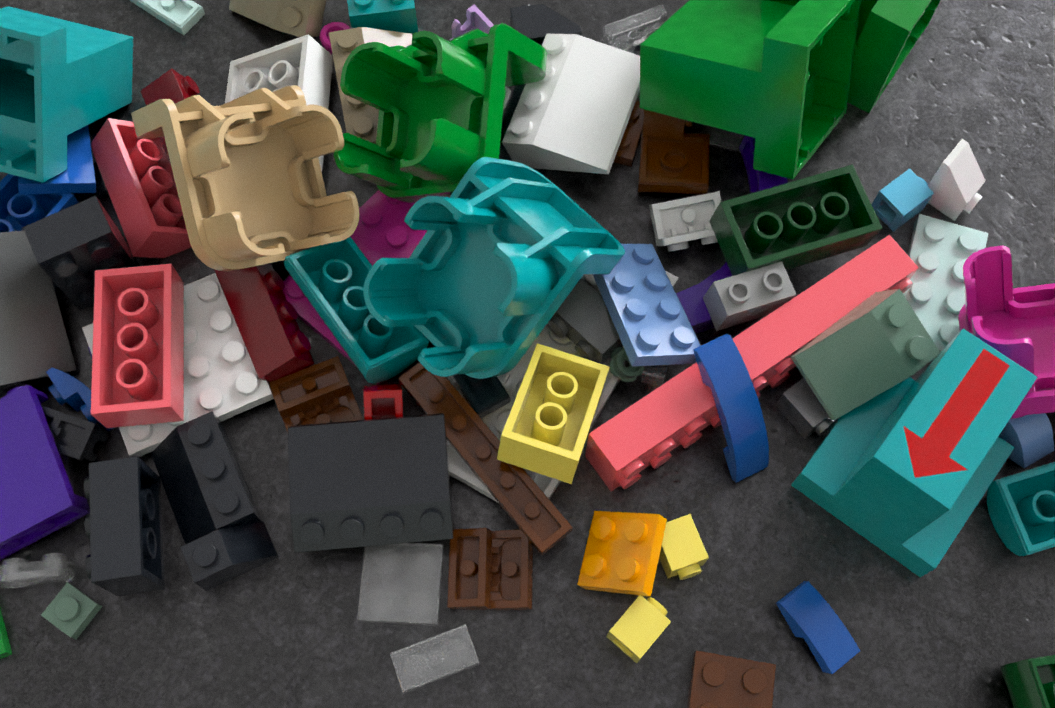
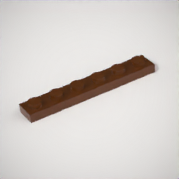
[398,362,573,555]

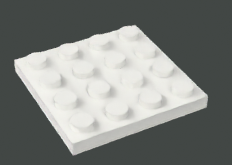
[82,273,274,457]

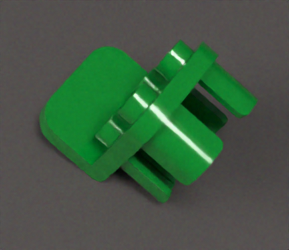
[334,23,547,203]

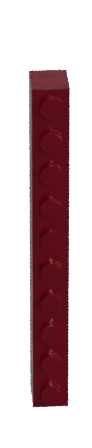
[140,68,314,382]

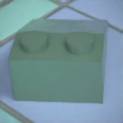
[791,289,940,420]

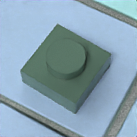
[41,582,102,640]

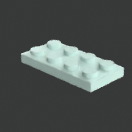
[903,214,988,353]

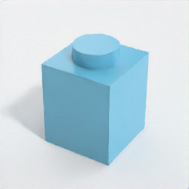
[872,168,934,232]

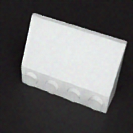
[225,34,333,172]
[502,34,640,175]

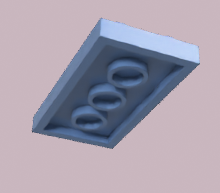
[592,244,701,367]

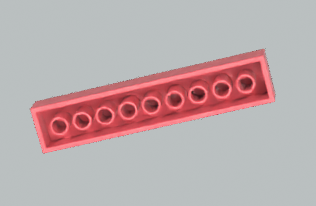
[585,234,919,492]

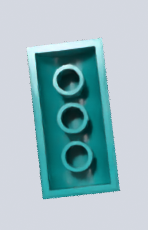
[284,237,429,384]
[987,462,1055,556]

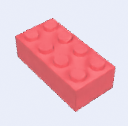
[91,264,184,428]

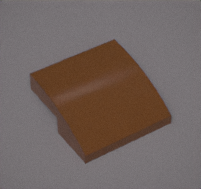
[269,356,364,433]
[447,528,533,610]

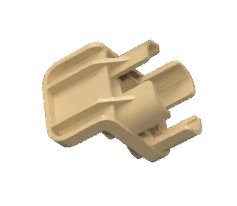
[131,85,360,271]

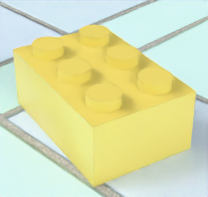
[497,343,610,484]

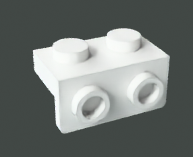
[649,191,721,252]

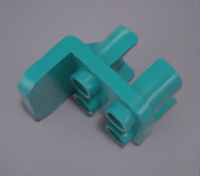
[363,157,625,379]

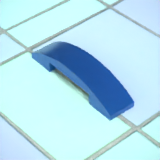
[693,334,769,483]

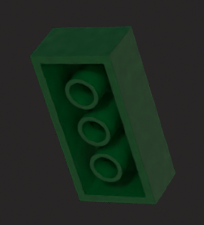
[709,164,883,276]

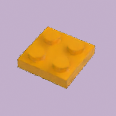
[577,511,667,597]

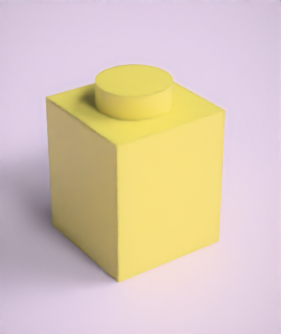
[659,514,709,580]
[606,595,671,663]

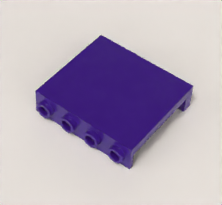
[0,385,90,560]

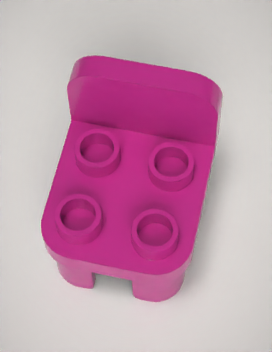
[958,246,1055,419]

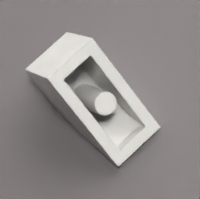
[928,139,985,221]

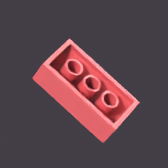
[91,118,191,258]

